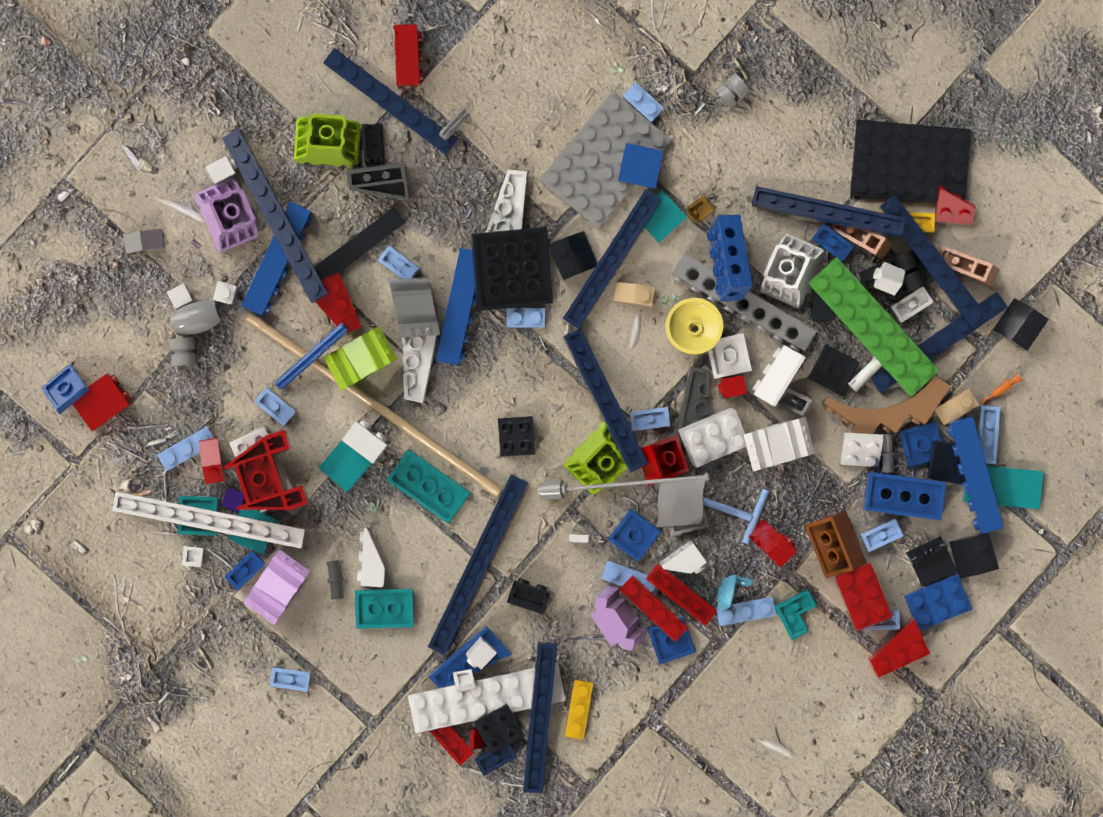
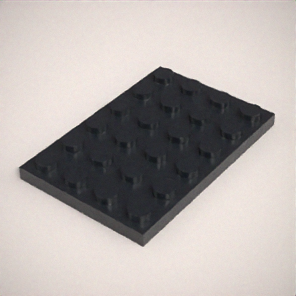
[850,119,971,204]

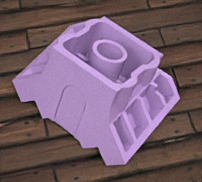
[195,178,258,253]
[244,549,310,625]
[591,586,646,651]

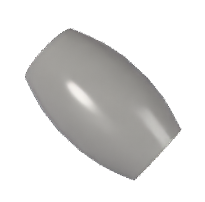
[171,301,222,336]

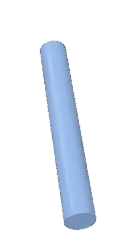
[742,489,770,545]
[703,497,753,521]

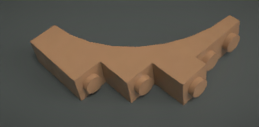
[823,376,951,434]

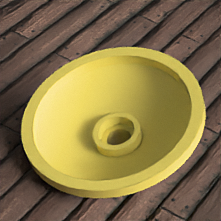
[665,298,723,355]

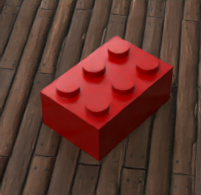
[834,563,893,633]

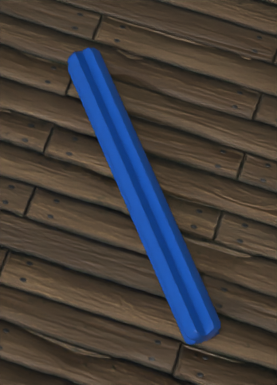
[275,323,348,390]

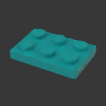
[355,588,414,629]

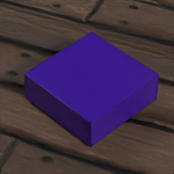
[221,487,245,512]

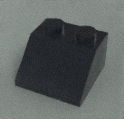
[548,231,598,281]
[992,298,1049,351]
[949,532,999,578]

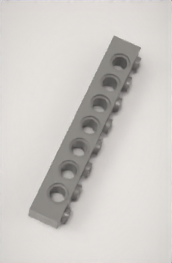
[672,254,816,353]

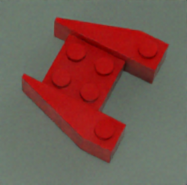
[223,430,310,510]

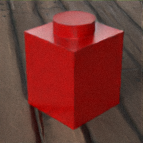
[717,375,747,398]

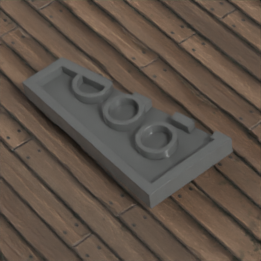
[675,367,711,443]

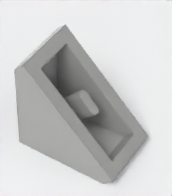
[123,229,164,254]
[777,387,814,417]

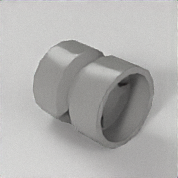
[714,73,751,109]
[169,337,197,366]

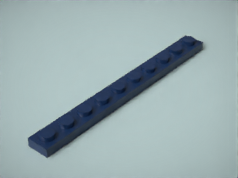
[222,128,329,303]
[428,474,528,655]

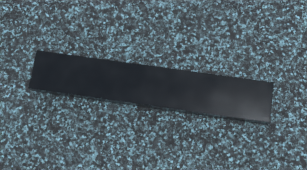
[315,207,405,279]

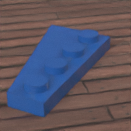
[428,626,512,688]

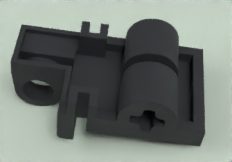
[858,250,933,301]

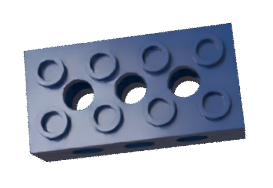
[707,214,752,302]
[862,472,946,521]

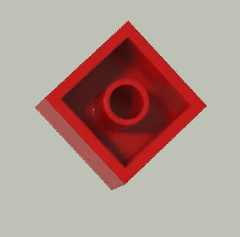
[641,435,689,486]

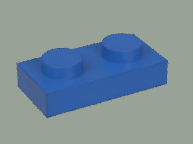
[811,223,854,262]
[224,550,265,590]

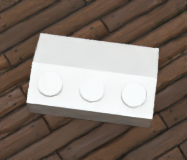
[752,345,806,407]
[659,541,707,574]

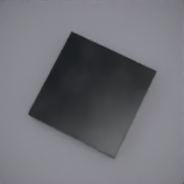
[808,344,859,396]
[927,441,965,485]

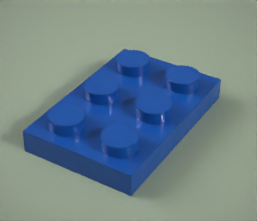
[904,574,972,631]

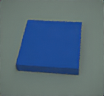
[618,143,664,189]
[41,364,90,414]
[899,421,942,468]
[608,508,661,562]
[647,616,696,665]

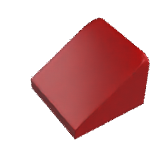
[470,728,485,749]

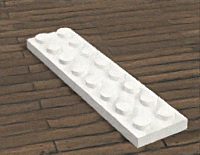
[407,663,566,733]

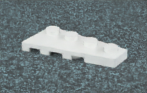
[486,170,527,232]

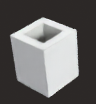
[206,156,238,184]
[873,262,905,296]
[213,281,239,305]
[466,637,497,670]

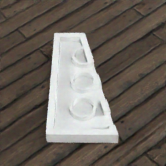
[402,335,438,403]

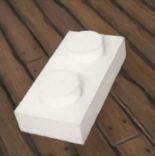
[890,287,933,323]

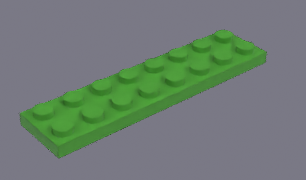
[808,257,939,397]

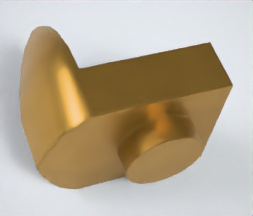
[686,195,716,223]

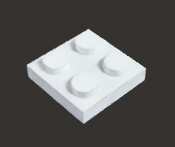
[708,333,752,379]
[840,433,883,467]

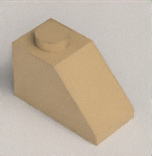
[613,282,655,307]
[935,389,979,425]

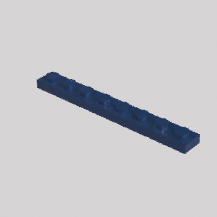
[323,48,457,155]
[752,186,907,238]
[562,189,662,329]
[879,195,988,329]
[870,292,1008,394]
[563,328,648,473]
[523,642,557,793]

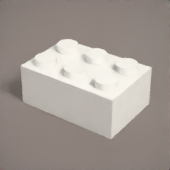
[678,408,746,467]
[342,421,389,464]

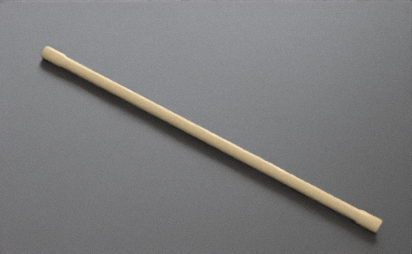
[245,312,503,497]

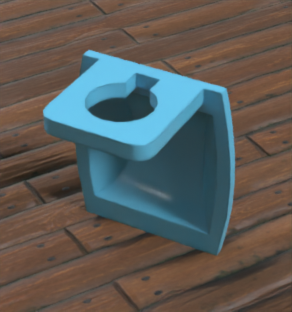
[717,574,753,611]

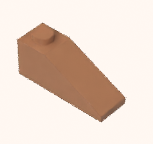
[830,224,893,260]
[940,246,1000,287]

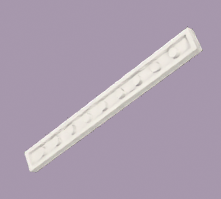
[112,492,306,548]

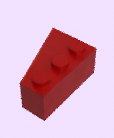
[394,24,424,87]
[316,272,362,333]
[749,519,797,568]
[868,617,930,678]

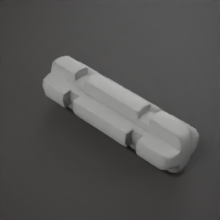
[439,109,469,140]

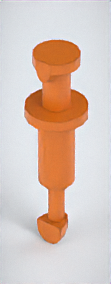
[983,373,1022,405]

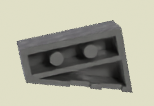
[347,161,410,201]

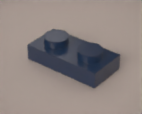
[474,744,517,776]

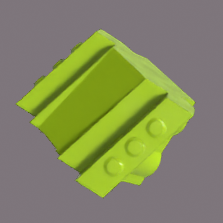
[294,113,361,168]
[323,326,398,391]
[563,422,627,494]

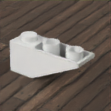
[357,527,386,587]

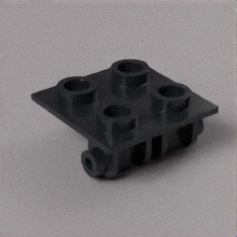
[498,416,536,457]
[906,536,957,587]
[474,704,525,754]

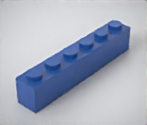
[241,201,313,316]
[436,248,476,366]
[947,416,1004,534]

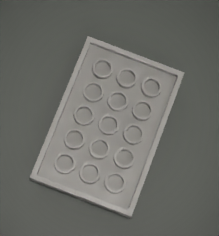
[539,91,671,229]

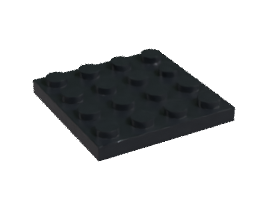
[470,226,553,311]

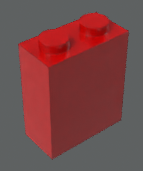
[72,373,132,431]

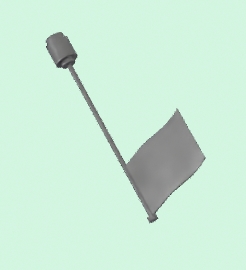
[538,473,710,527]

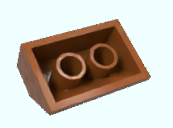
[805,510,867,578]

